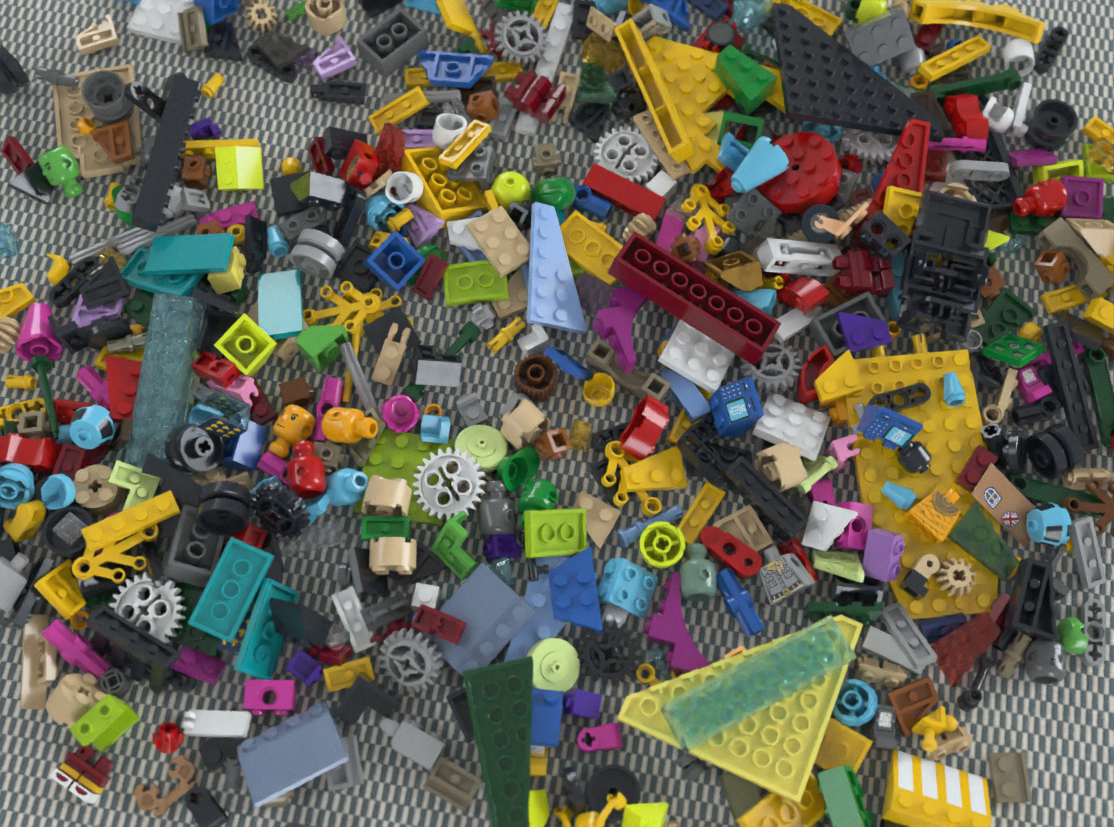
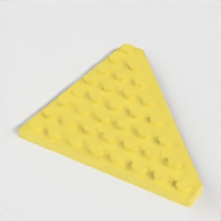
[617,615,863,803]

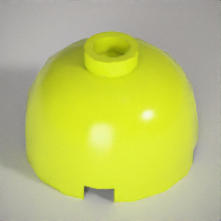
[854,0,889,26]
[491,171,531,212]
[639,521,685,569]

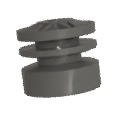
[81,70,135,125]

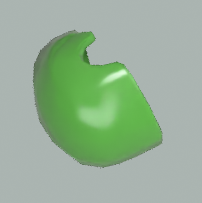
[1056,617,1089,654]

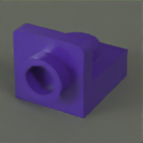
[190,117,222,141]
[482,534,520,562]

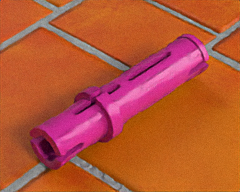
[928,136,986,153]

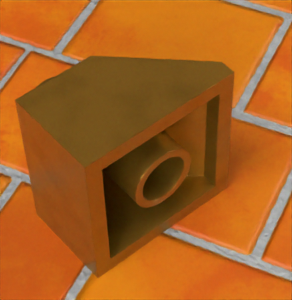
[703,250,763,292]

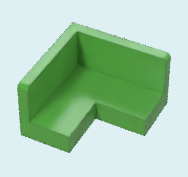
[431,511,479,580]

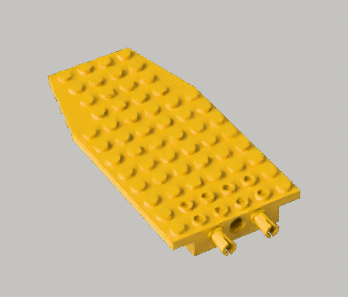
[844,334,1001,620]

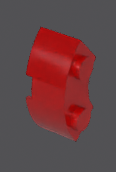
[944,93,988,139]
[777,275,830,315]
[797,344,835,405]
[620,394,670,461]
[0,433,62,473]

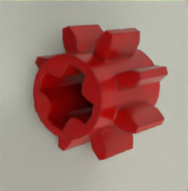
[839,153,863,174]
[152,723,184,754]

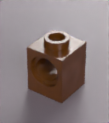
[279,376,315,407]

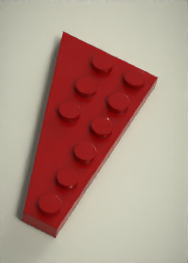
[856,119,931,239]

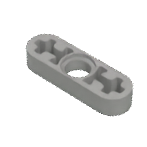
[950,160,1010,181]
[115,175,144,212]
[1080,599,1106,667]

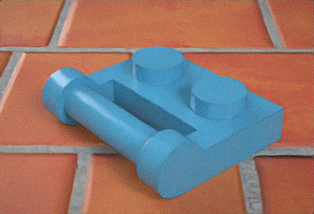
[717,132,750,172]

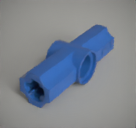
[572,183,613,220]
[716,567,765,638]

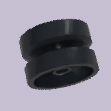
[0,44,30,97]
[1024,99,1078,152]
[165,422,225,473]
[1026,423,1084,480]
[196,481,251,535]
[42,506,98,562]
[586,765,641,822]

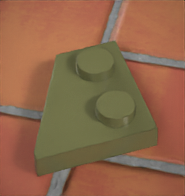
[346,406,386,467]

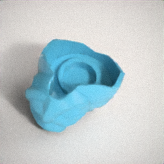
[41,474,76,510]

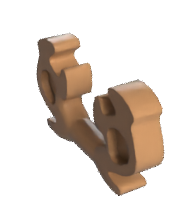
[133,755,198,816]

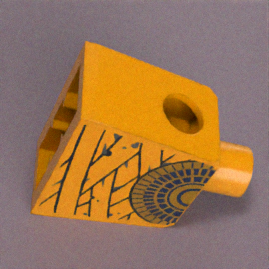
[902,488,960,545]

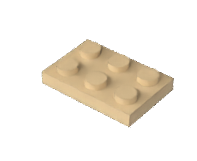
[466,205,530,278]

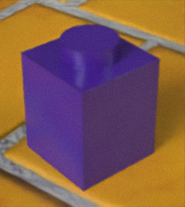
[562,689,602,720]

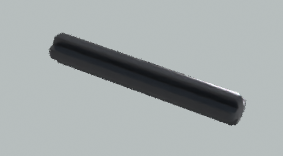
[141,540,166,589]

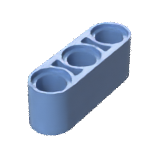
[657,367,711,423]

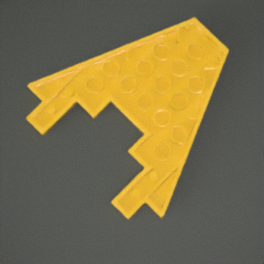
[627,36,786,175]

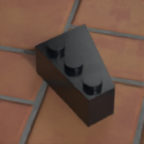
[1003,557,1059,641]

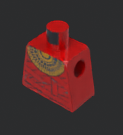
[338,139,378,189]

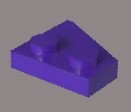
[836,312,892,353]

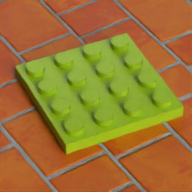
[354,429,455,527]

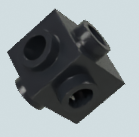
[611,90,645,121]
[507,200,533,232]

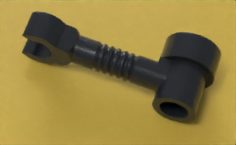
[957,652,997,712]

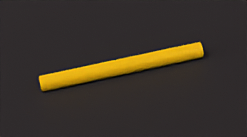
[341,321,364,403]

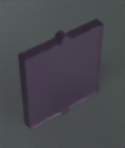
[575,271,616,316]

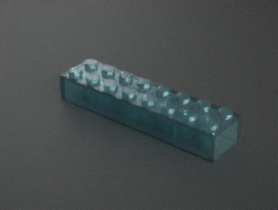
[124,294,205,469]
[660,615,857,754]

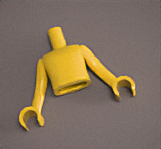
[553,792,627,827]

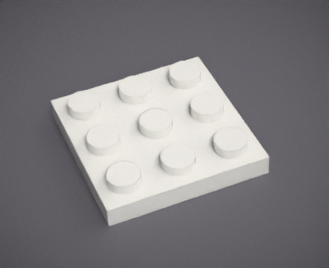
[127,0,194,45]
[658,319,735,394]
[752,391,831,461]

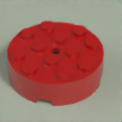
[758,132,843,216]

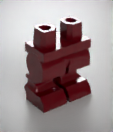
[505,70,566,125]
[832,250,895,296]

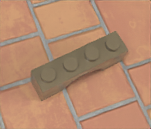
[1034,217,1114,302]
[585,337,671,402]

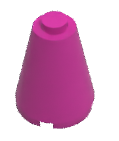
[16,303,63,362]

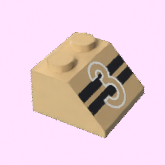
[1065,218,1114,258]

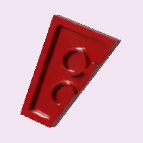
[105,355,150,425]

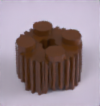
[514,352,558,403]

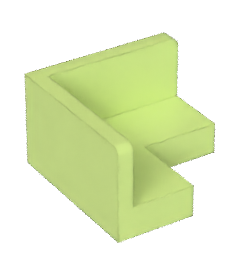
[108,460,161,511]

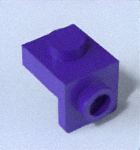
[285,648,323,686]

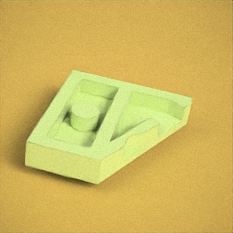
[811,549,865,583]

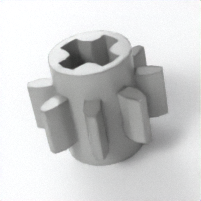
[470,302,496,330]

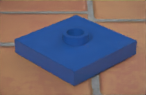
[544,346,592,380]

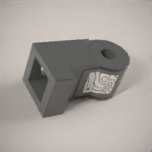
[867,704,897,751]

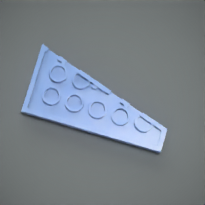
[527,202,588,335]
[504,555,600,662]

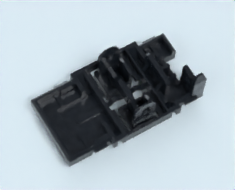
[896,189,992,343]

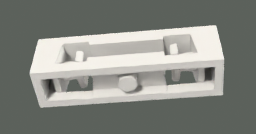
[757,238,842,277]

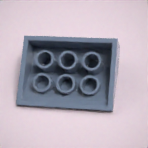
[423,563,535,676]
[237,701,348,808]

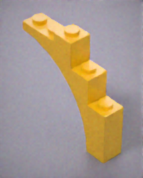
[908,0,1046,43]

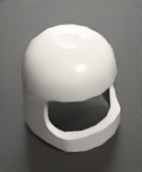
[1003,38,1035,77]
[983,96,1014,134]
[432,113,467,150]
[385,171,424,204]

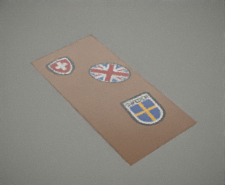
[971,463,1035,548]

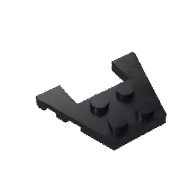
[123,453,203,540]

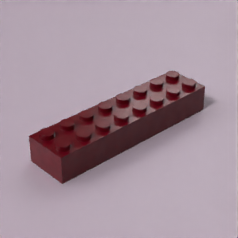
[608,231,782,366]

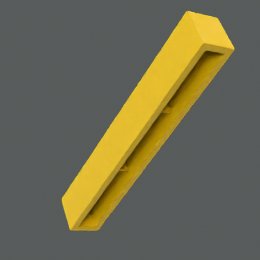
[614,18,696,164]

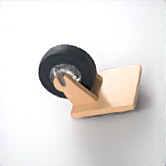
[801,202,869,243]

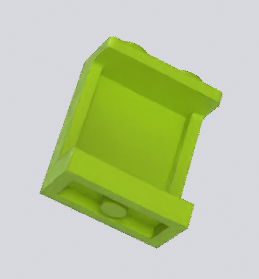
[69,694,141,753]

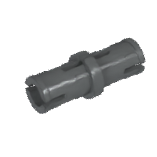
[35,66,79,89]

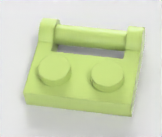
[791,454,838,494]

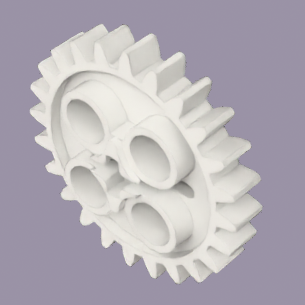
[593,126,659,185]
[840,127,901,165]
[412,447,487,520]
[109,573,187,643]

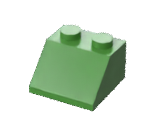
[295,326,350,374]

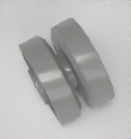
[289,229,344,279]

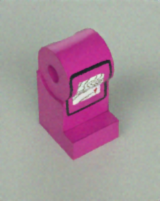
[1014,363,1053,404]

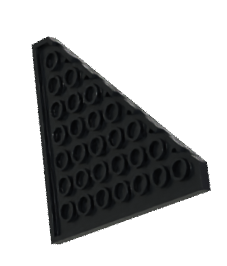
[771,3,944,143]

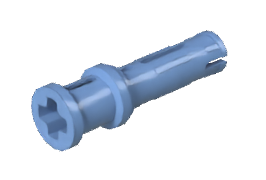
[616,504,684,548]

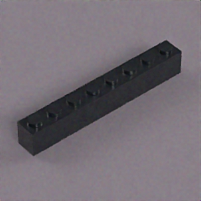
[131,74,201,233]

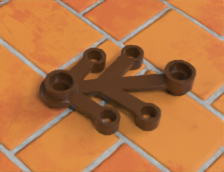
[1060,478,1114,537]

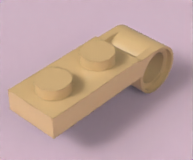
[980,368,1018,426]

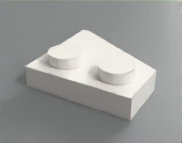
[447,217,482,251]
[802,501,858,551]

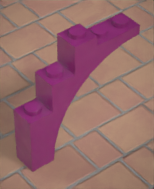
[593,285,650,374]
[643,572,711,675]

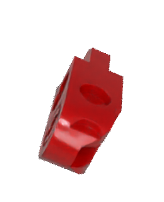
[699,526,762,579]

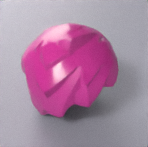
[381,395,419,433]

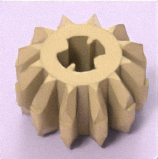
[244,0,278,34]
[622,213,657,242]
[0,316,22,354]
[935,557,977,597]

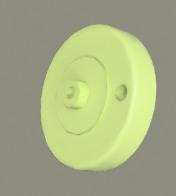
[454,425,508,473]
[526,637,580,693]

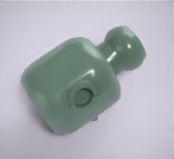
[679,543,717,602]

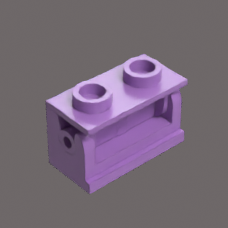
[862,528,905,582]

